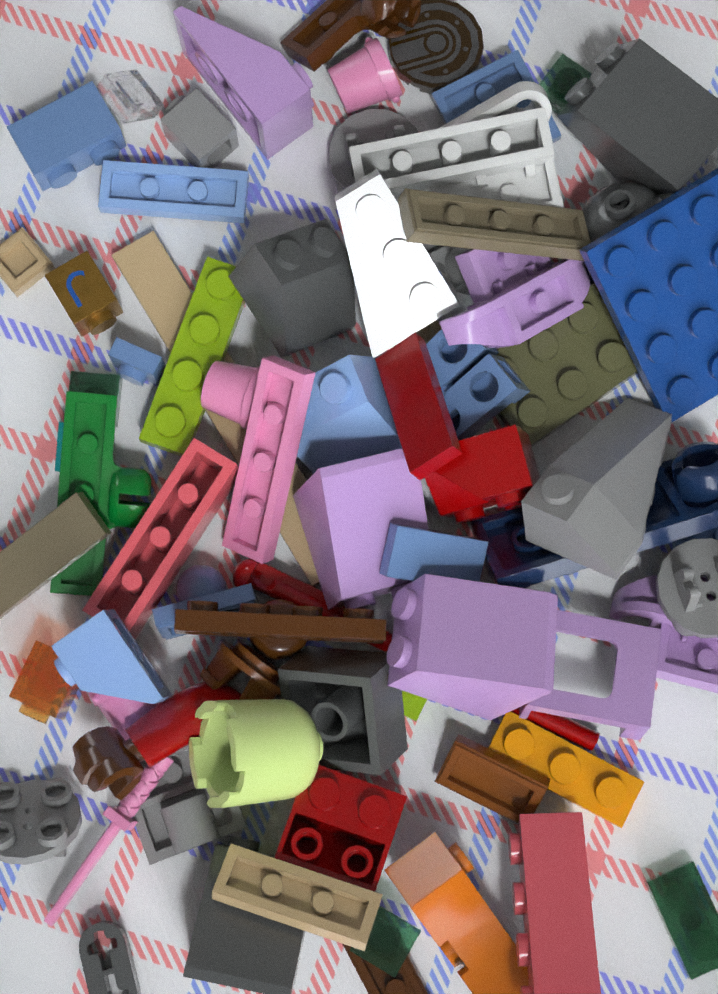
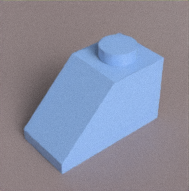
[51,609,172,704]

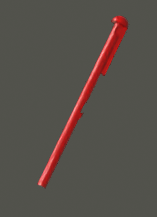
[232,558,600,751]

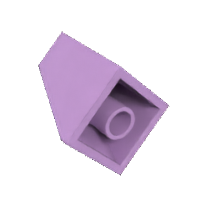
[293,448,428,610]
[387,574,558,720]

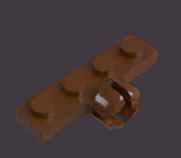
[280,0,421,72]
[174,599,386,660]

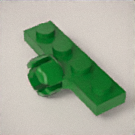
[50,391,151,596]

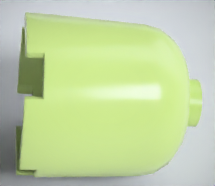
[189,699,323,808]

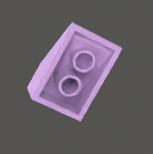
[173,6,314,160]

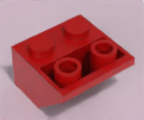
[274,765,407,892]

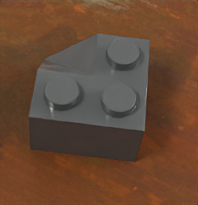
[278,646,408,775]

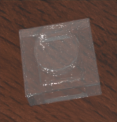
[96,69,164,124]

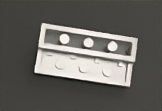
[349,107,564,208]

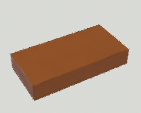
[434,733,550,823]

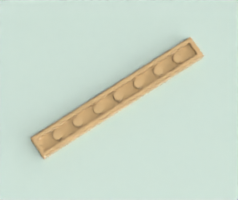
[112,231,320,587]

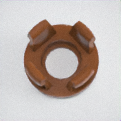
[200,638,281,700]

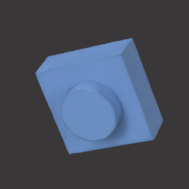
[108,337,166,386]

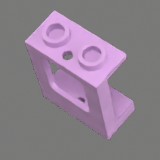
[519,610,662,740]

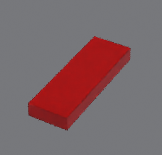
[375,332,463,480]

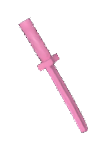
[44,756,174,927]

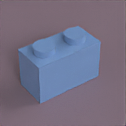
[7,81,126,191]

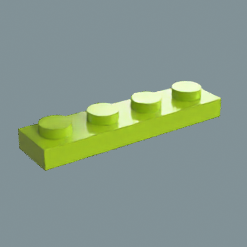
[139,256,245,457]

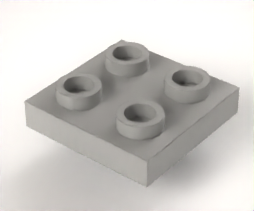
[133,745,248,865]

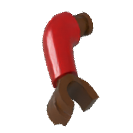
[72,682,242,801]

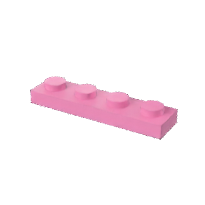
[222,355,316,564]

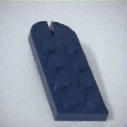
[470,441,718,589]

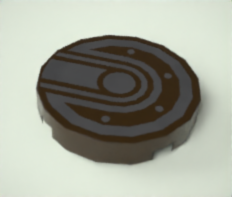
[389,0,484,94]

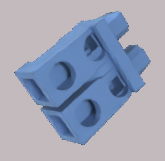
[426,314,530,441]

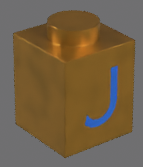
[44,251,124,337]

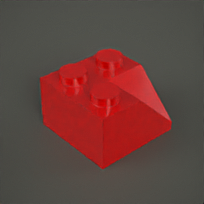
[425,424,540,524]

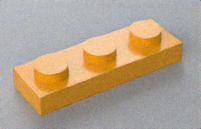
[487,711,644,828]

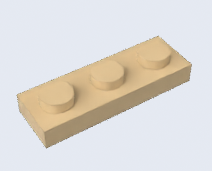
[212,844,383,951]

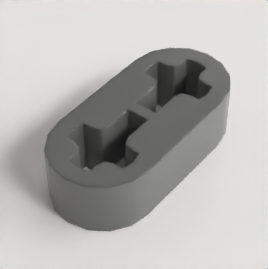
[79,921,141,994]

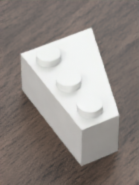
[334,169,460,358]

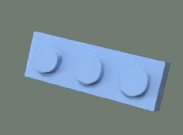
[98,160,249,224]

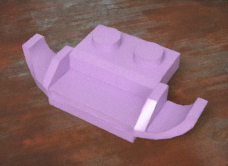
[439,249,590,348]
[609,575,718,693]

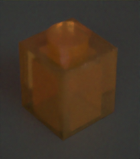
[9,640,79,724]

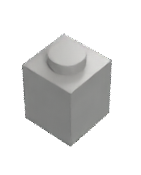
[160,88,239,168]

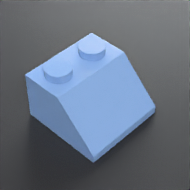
[297,355,402,474]

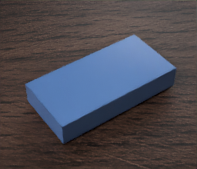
[379,523,488,582]

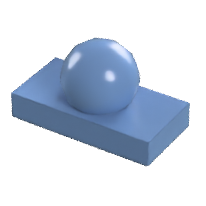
[152,565,258,640]

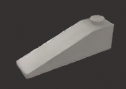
[521,398,672,580]

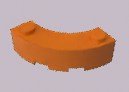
[384,832,529,994]

